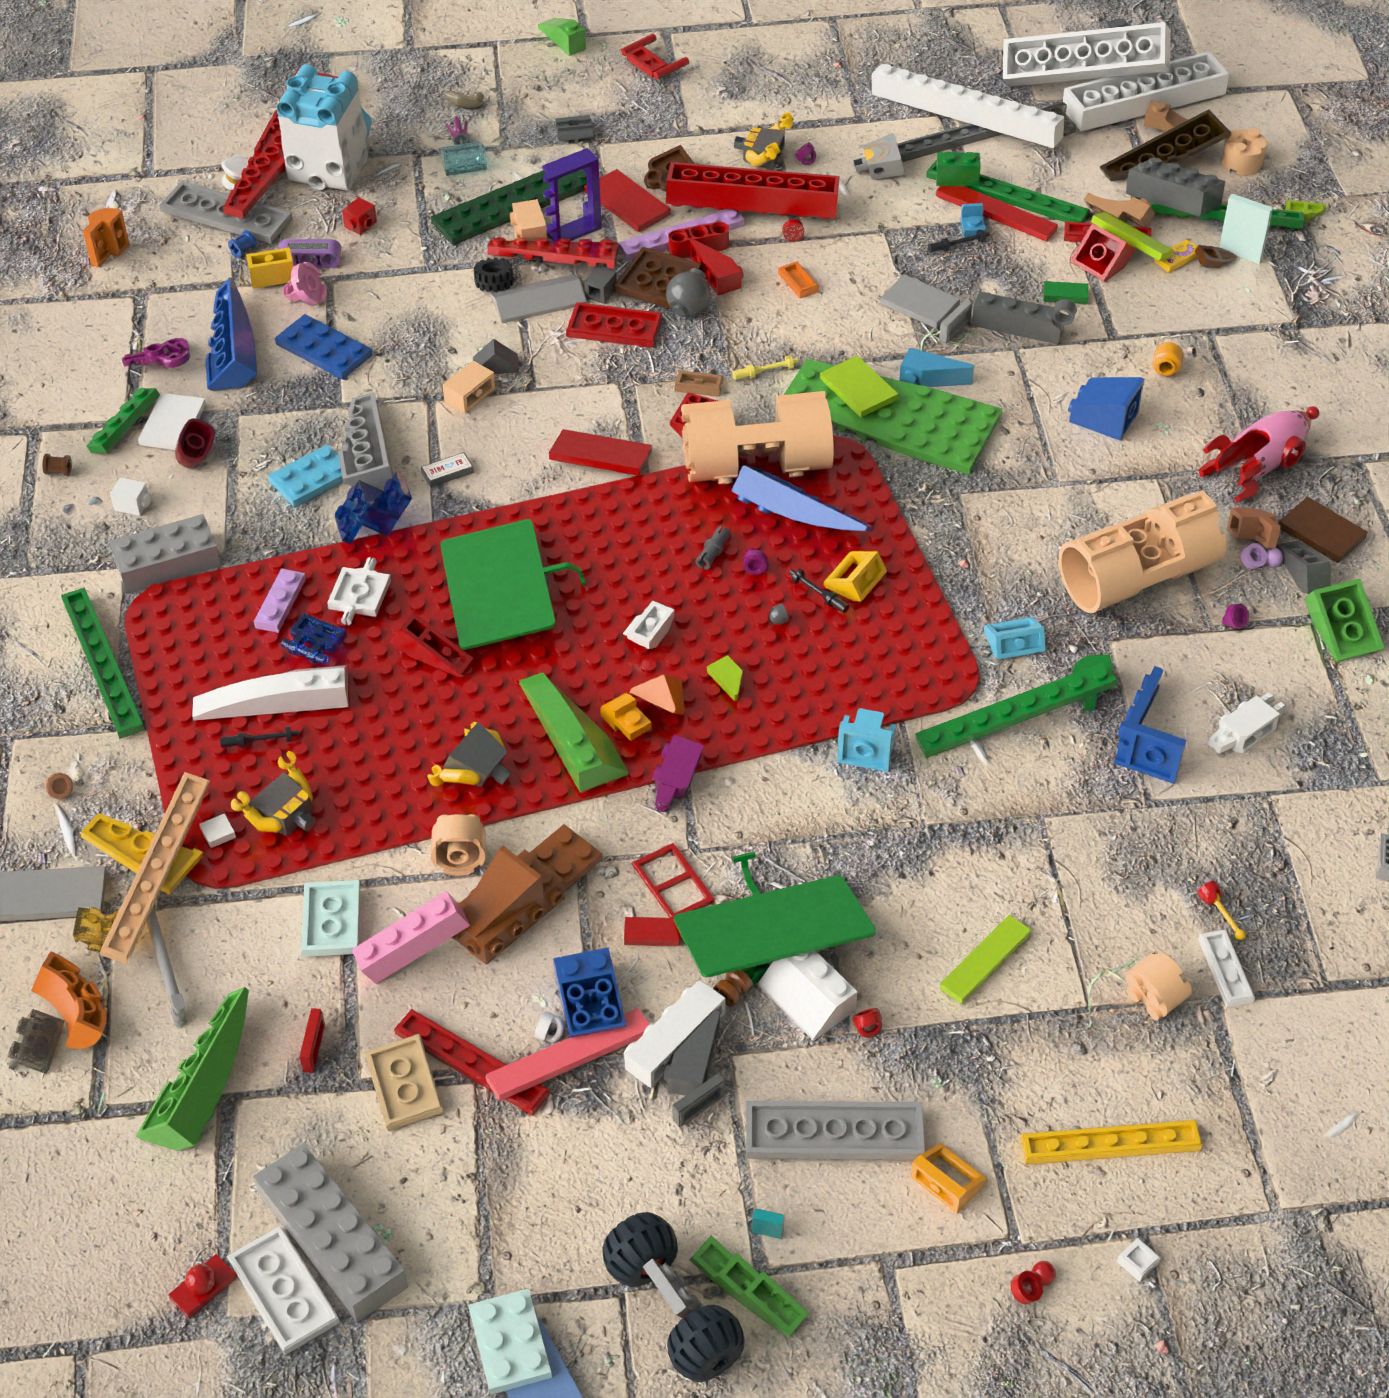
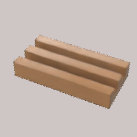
[674,370,723,397]

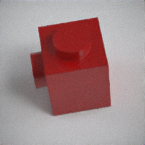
[342,197,377,235]

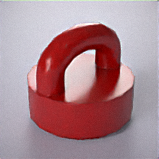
[852,1008,882,1038]

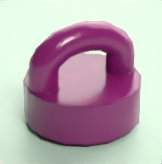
[794,142,816,165]
[743,548,768,575]
[1222,603,1249,629]

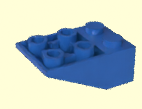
[553,947,626,1038]

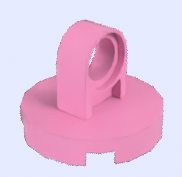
[283,262,327,306]

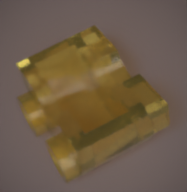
[73,907,119,953]

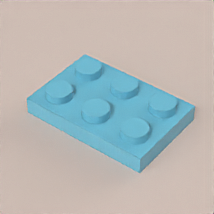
[268,444,343,508]

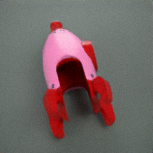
[1198,406,1320,503]

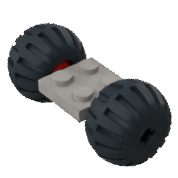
[602,1212,745,1382]

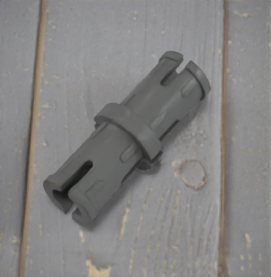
[696,526,731,570]

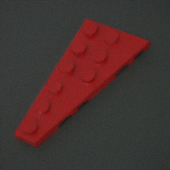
[487,237,619,269]

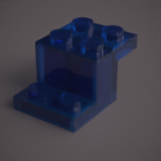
[335,472,412,545]

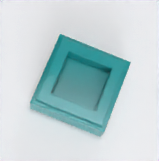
[752,1209,784,1239]

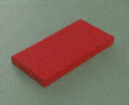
[584,169,671,232]
[566,302,663,348]
[549,429,652,476]

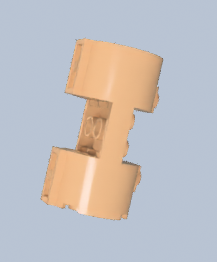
[681,391,834,484]
[1059,490,1226,613]

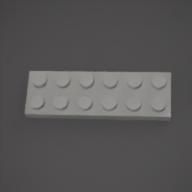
[160,181,293,244]
[746,1101,925,1160]

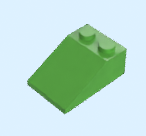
[1304,578,1385,662]

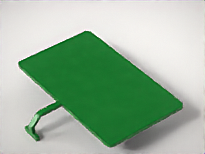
[440,519,585,650]
[674,852,876,977]

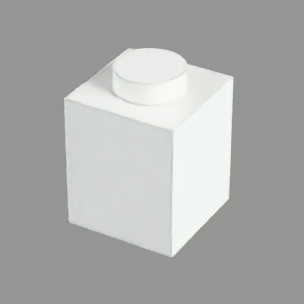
[110,477,151,516]

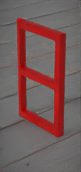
[631,843,715,918]

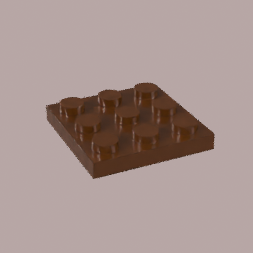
[614,247,702,309]

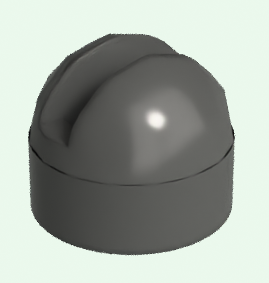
[769,603,789,625]

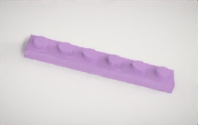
[619,209,745,261]

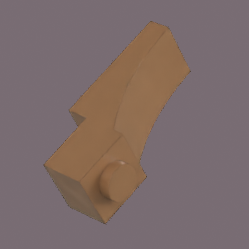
[1144,101,1187,133]
[1084,192,1155,227]

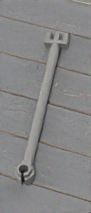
[130,870,186,1027]

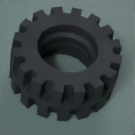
[474,257,514,292]

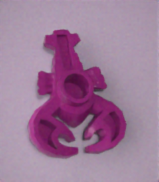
[122,338,190,368]

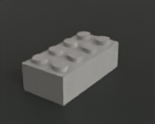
[109,514,221,594]

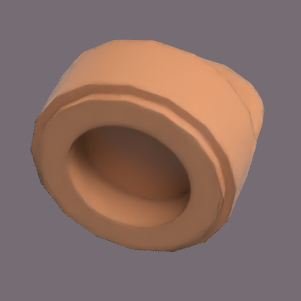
[45,773,73,799]

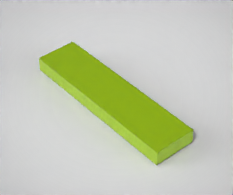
[1091,212,1174,261]
[940,915,1031,1004]

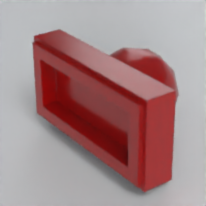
[168,1254,237,1319]

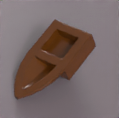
[1194,245,1238,268]

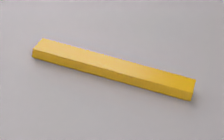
[1021,1120,1202,1165]

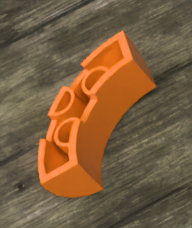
[31,951,107,1049]

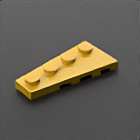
[81,813,203,895]

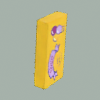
[1154,239,1198,273]

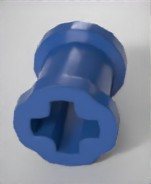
[228,230,257,258]

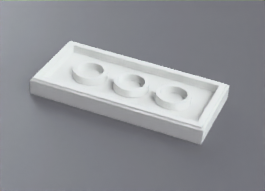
[226,1225,340,1355]

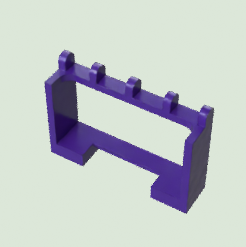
[542,148,602,241]

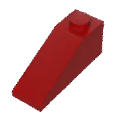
[690,239,744,296]
[390,612,473,677]

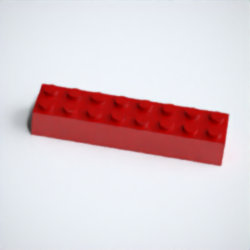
[666,162,840,219]

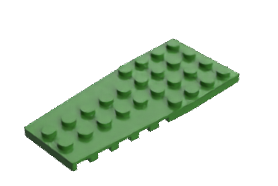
[784,359,1002,474]

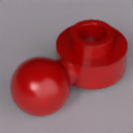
[1011,1261,1056,1305]

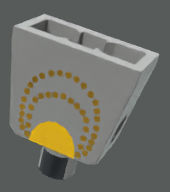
[853,133,905,180]

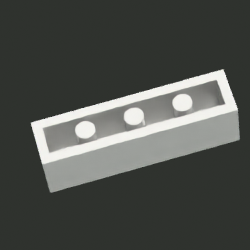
[624,980,725,1088]

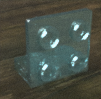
[439,142,487,176]

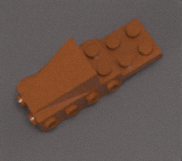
[451,824,603,965]

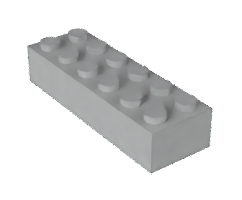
[253,1143,408,1323]

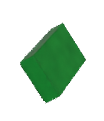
[1043,281,1088,304]

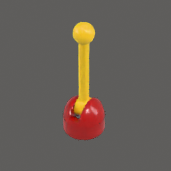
[1197,881,1246,940]

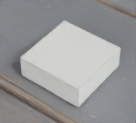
[200,814,236,848]
[1117,1238,1161,1282]

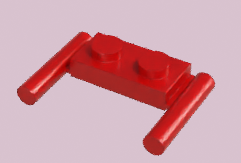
[621,33,689,80]

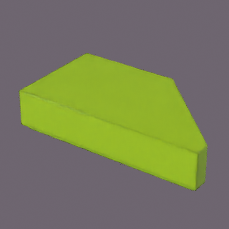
[1285,200,1326,222]
[707,655,743,701]

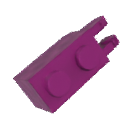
[652,735,704,812]

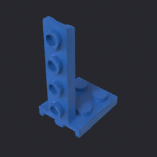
[1114,666,1186,784]

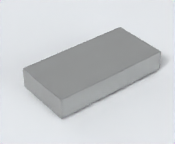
[939,299,972,343]

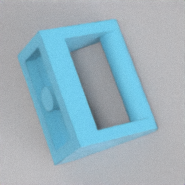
[984,617,1046,660]

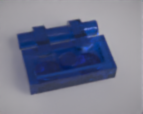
[281,613,347,665]

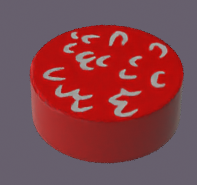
[782,219,805,242]

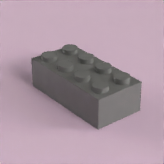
[1126,158,1225,217]

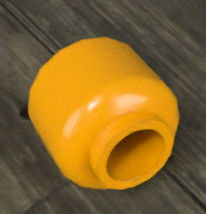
[1152,342,1184,376]

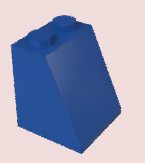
[1068,377,1145,441]

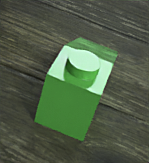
[538,18,586,56]

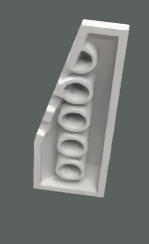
[193,665,348,720]

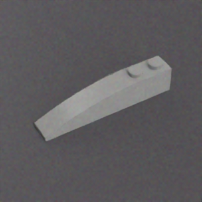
[338,392,396,496]

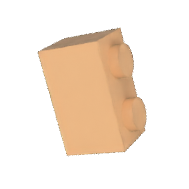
[510,199,547,241]
[443,361,495,413]

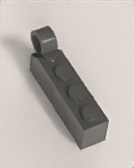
[971,291,1077,344]

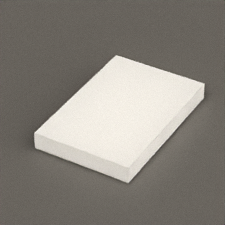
[138,393,206,450]

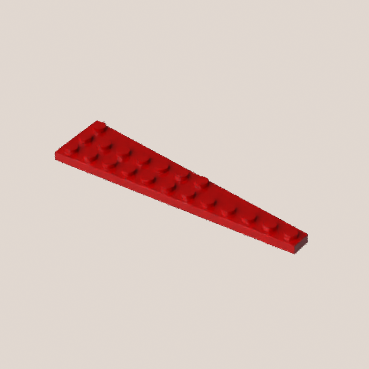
[223,68,338,218]

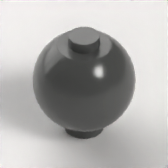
[666,268,710,316]

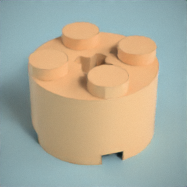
[1221,128,1268,176]
[431,814,486,876]
[1126,951,1192,1020]

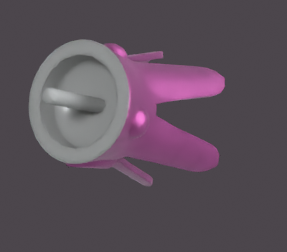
[446,117,469,147]

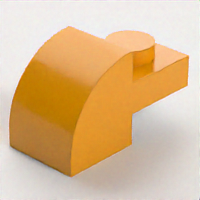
[600,693,652,741]

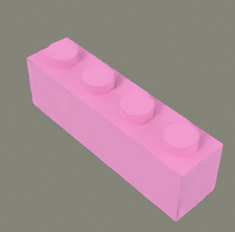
[352,891,470,984]

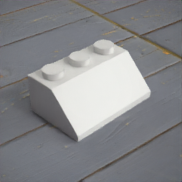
[758,951,857,1041]

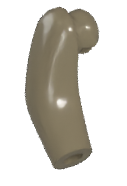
[446,90,484,108]

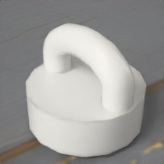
[534,1011,564,1043]

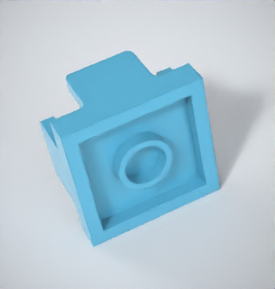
[837,708,896,772]

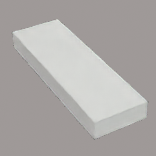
[1198,929,1255,1008]

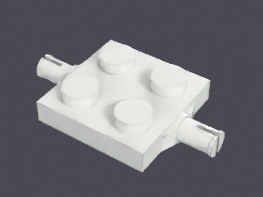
[327,557,391,625]

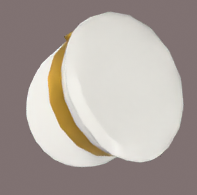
[222,156,249,190]

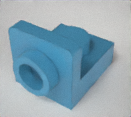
[960,203,986,238]

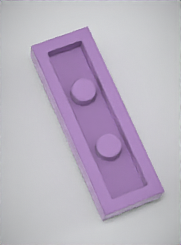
[254,569,306,633]

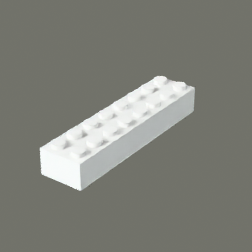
[1003,22,1171,87]
[1062,52,1229,132]

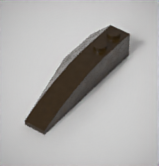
[1100,109,1231,181]

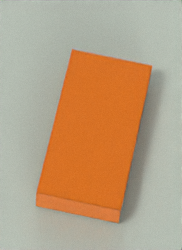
[778,261,819,299]

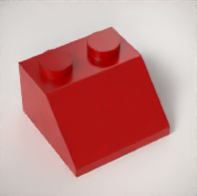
[1070,223,1136,282]

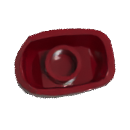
[175,418,215,469]

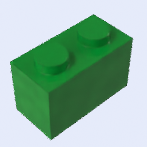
[936,152,981,186]

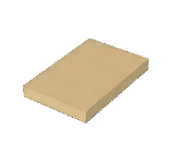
[365,1034,444,1131]

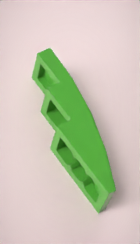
[689,1235,809,1337]

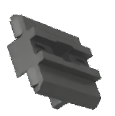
[554,115,594,144]

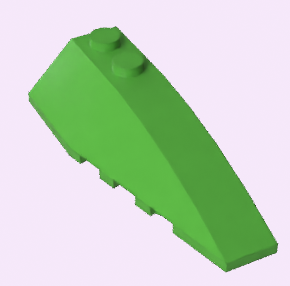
[519,672,628,792]
[136,987,249,1151]

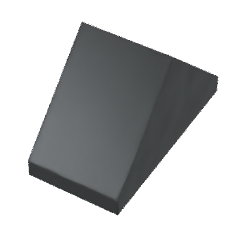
[473,339,519,374]

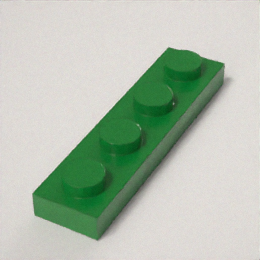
[86,388,160,453]

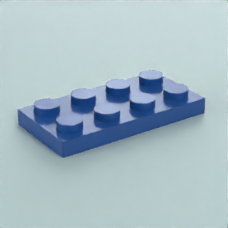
[275,314,372,380]

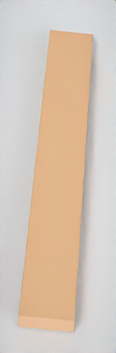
[100,772,210,964]

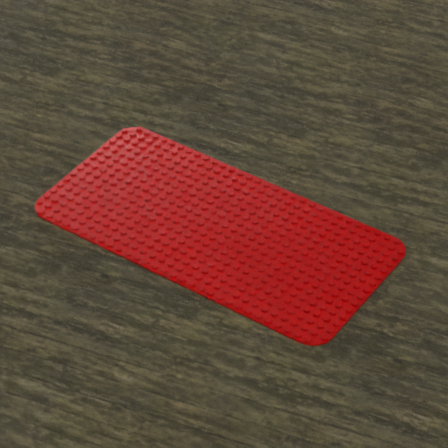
[125,435,980,889]

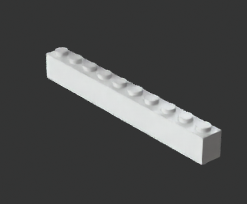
[872,64,1064,148]

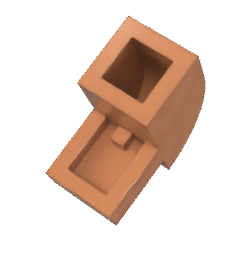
[1227,508,1281,549]

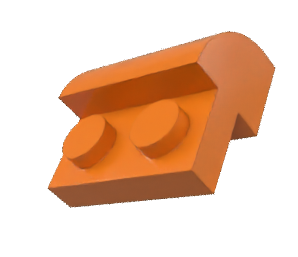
[83,208,130,267]

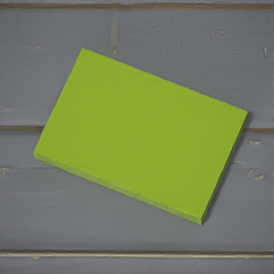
[820,355,898,417]

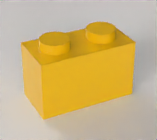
[246,247,294,288]

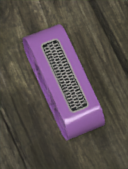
[279,239,342,268]

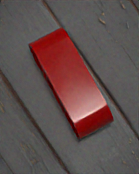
[668,222,729,258]

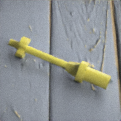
[732,355,799,380]

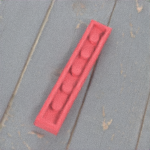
[486,1008,650,1101]

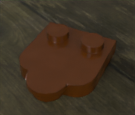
[644,145,695,192]

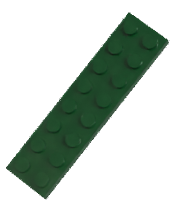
[431,169,587,245]

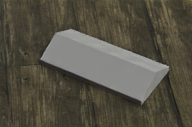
[490,274,586,323]

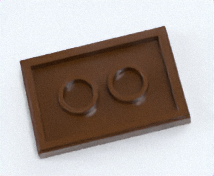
[1279,496,1368,563]

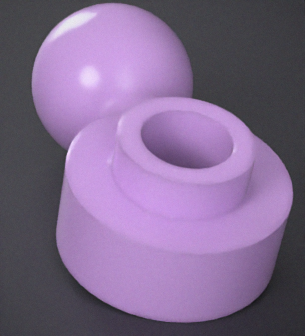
[1241,543,1284,570]

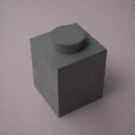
[584,265,617,304]

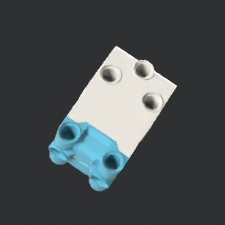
[276,64,372,191]

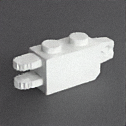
[1208,692,1287,754]

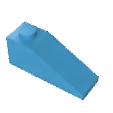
[899,348,974,387]

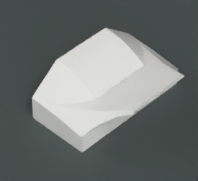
[623,601,674,649]

